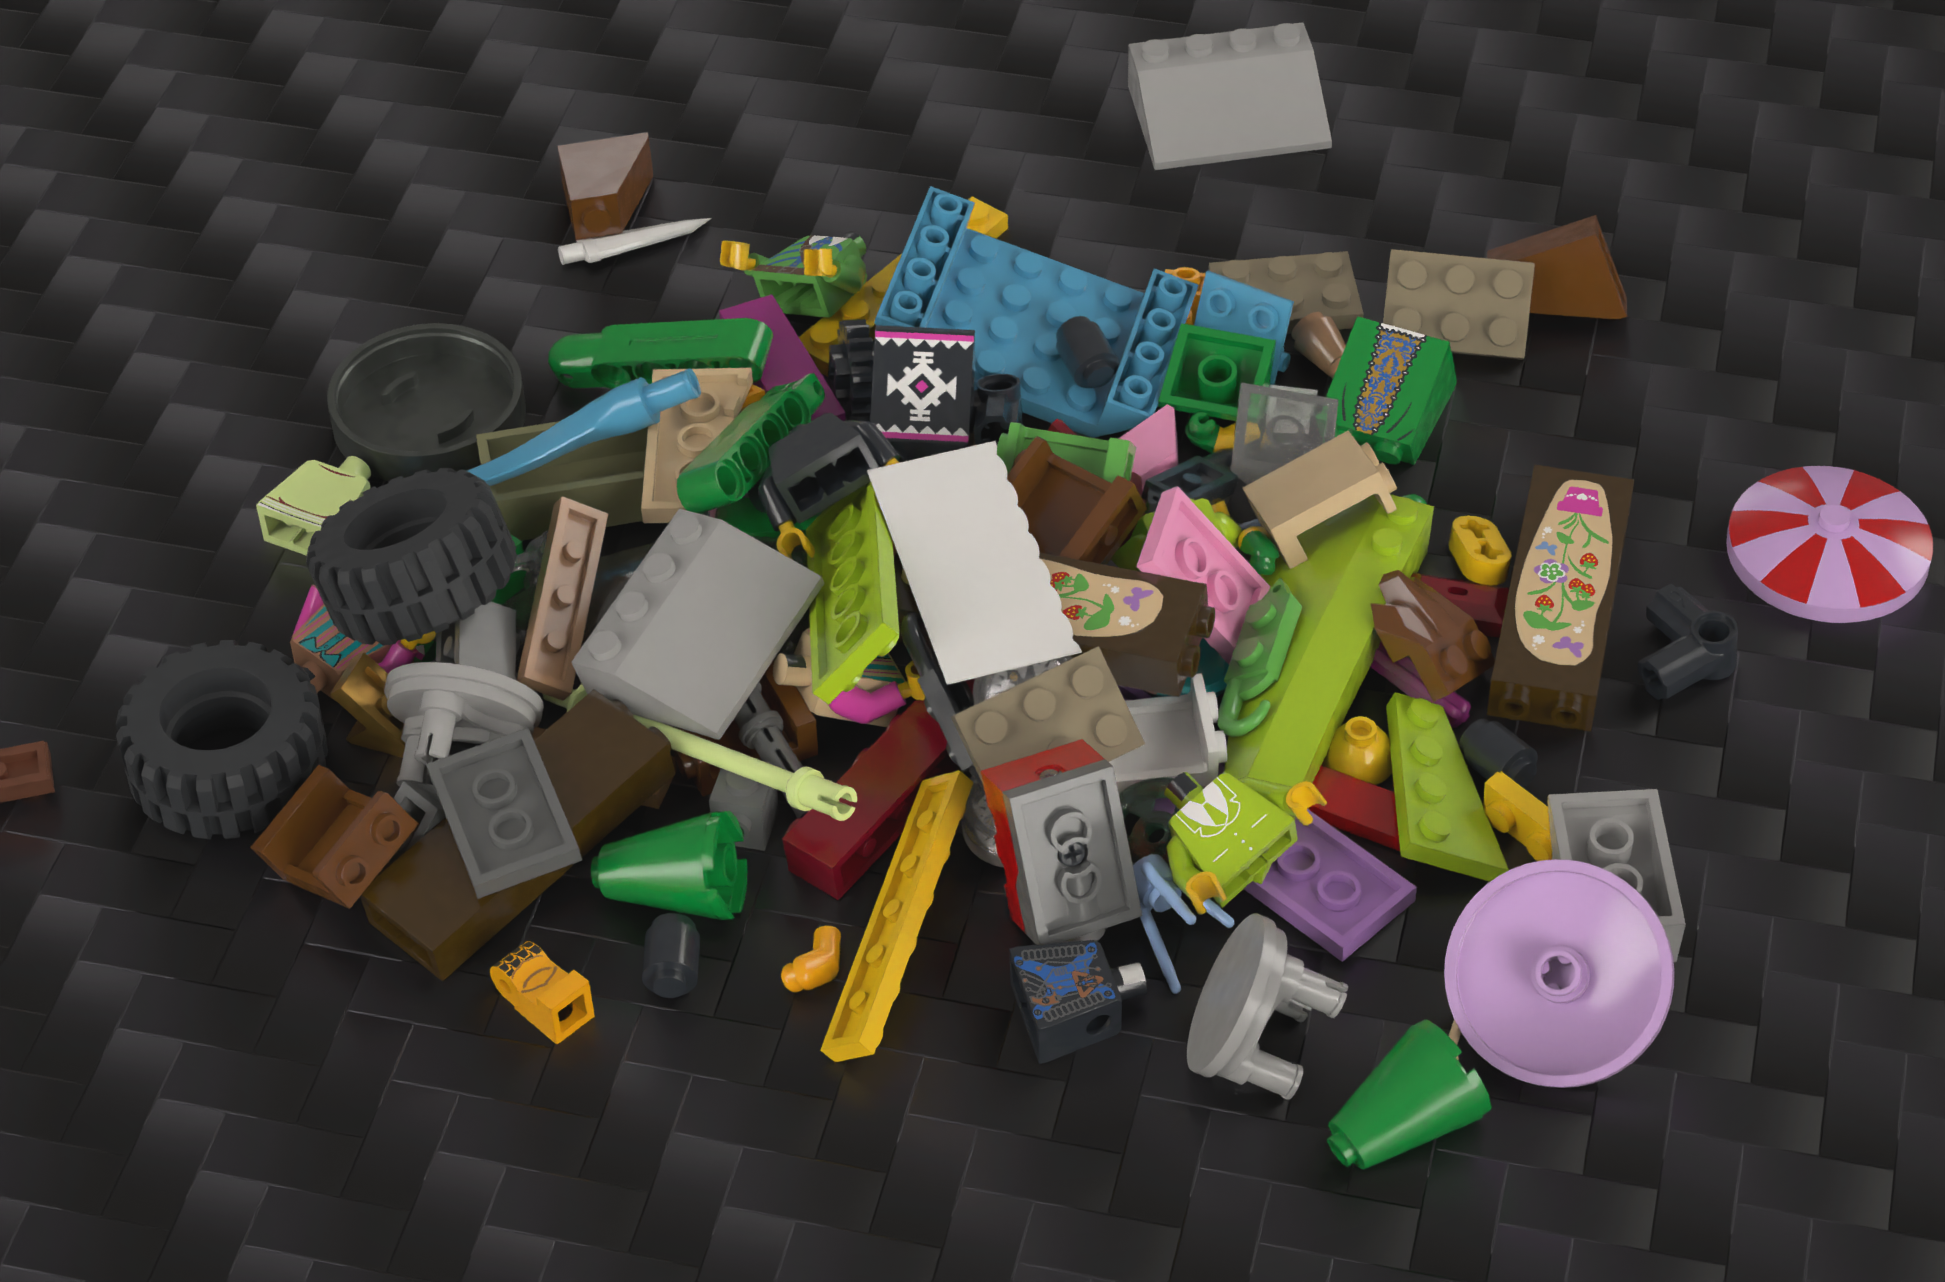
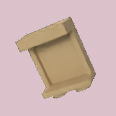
[1242,431,1397,569]

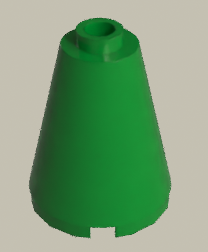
[591,811,748,920]
[1327,1019,1492,1170]

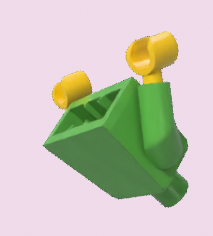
[720,232,867,318]

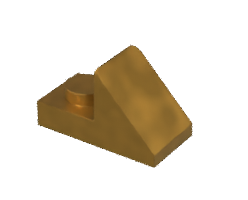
[329,652,406,758]

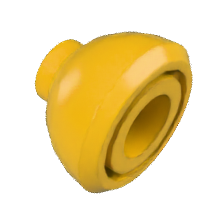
[1322,716,1392,785]

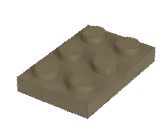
[1383,249,1535,360]
[1209,251,1364,334]
[951,646,1145,784]

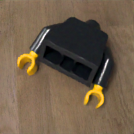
[758,413,900,560]

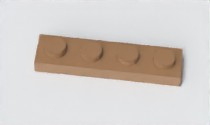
[516,496,608,701]

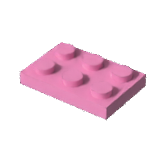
[1136,486,1270,664]

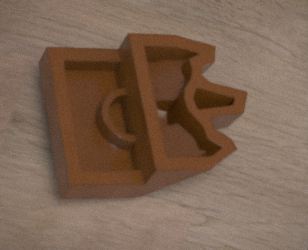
[1371,570,1495,702]

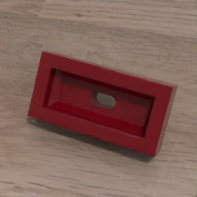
[1411,573,1509,638]

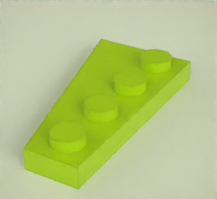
[1386,692,1509,882]

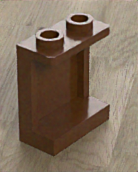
[1007,436,1147,565]
[666,655,818,797]
[250,765,418,909]

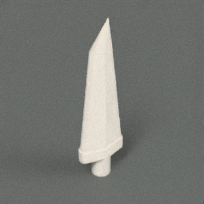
[558,218,712,265]

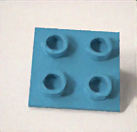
[1194,271,1294,386]

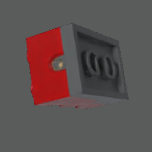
[981,739,1142,945]

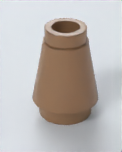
[1292,312,1346,379]

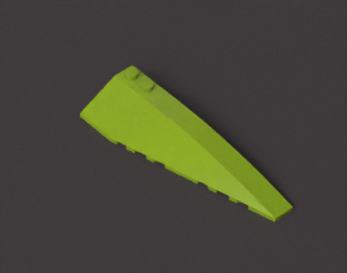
[1224,494,1434,884]

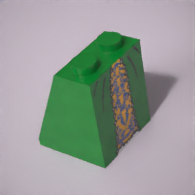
[1317,316,1457,465]

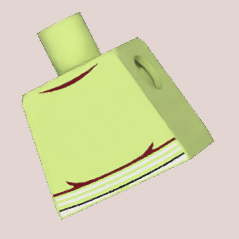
[256,456,371,556]

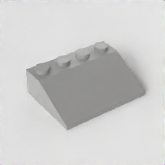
[1128,22,1332,170]
[571,509,825,740]

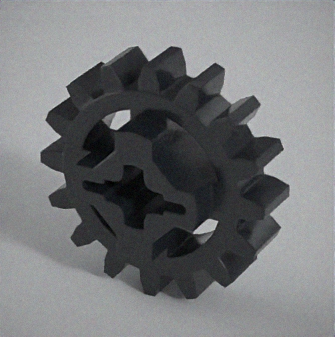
[828,319,875,421]

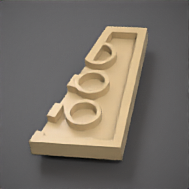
[641,368,753,523]

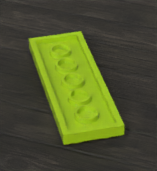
[806,482,899,705]

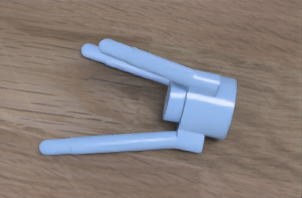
[1133,854,1234,994]

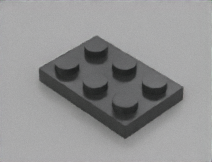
[426,728,582,899]

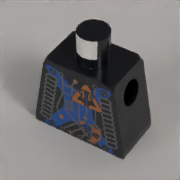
[1009,940,1147,1064]

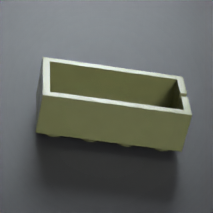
[476,421,648,541]

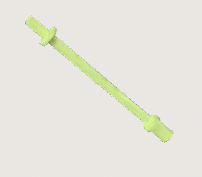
[543,684,857,821]

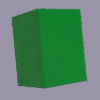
[1158,323,1276,425]

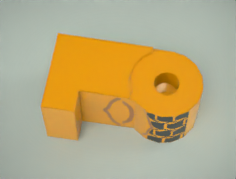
[490,941,595,1044]

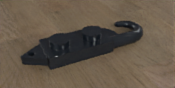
[1141,448,1269,514]
[901,612,984,789]

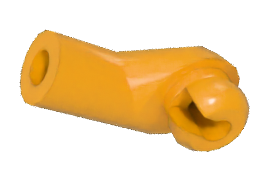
[781,926,841,992]

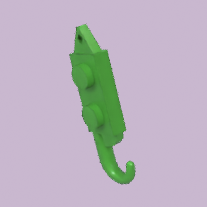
[1217,578,1302,737]

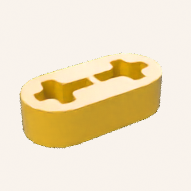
[1448,516,1512,585]

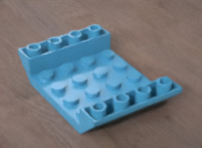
[874,186,1198,438]

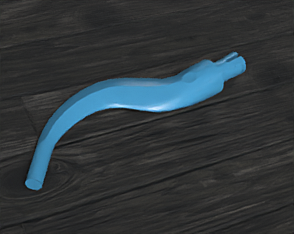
[467,368,701,486]

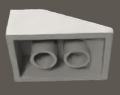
[1547,789,1686,962]

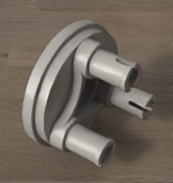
[384,662,544,787]
[1187,913,1348,1099]

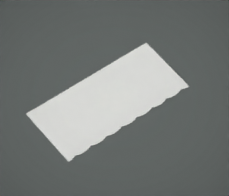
[867,441,1082,685]

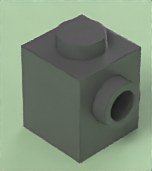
[709,768,779,851]

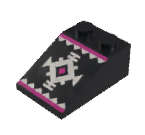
[870,325,975,463]

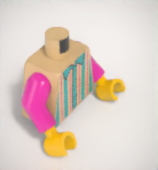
[773,628,925,727]

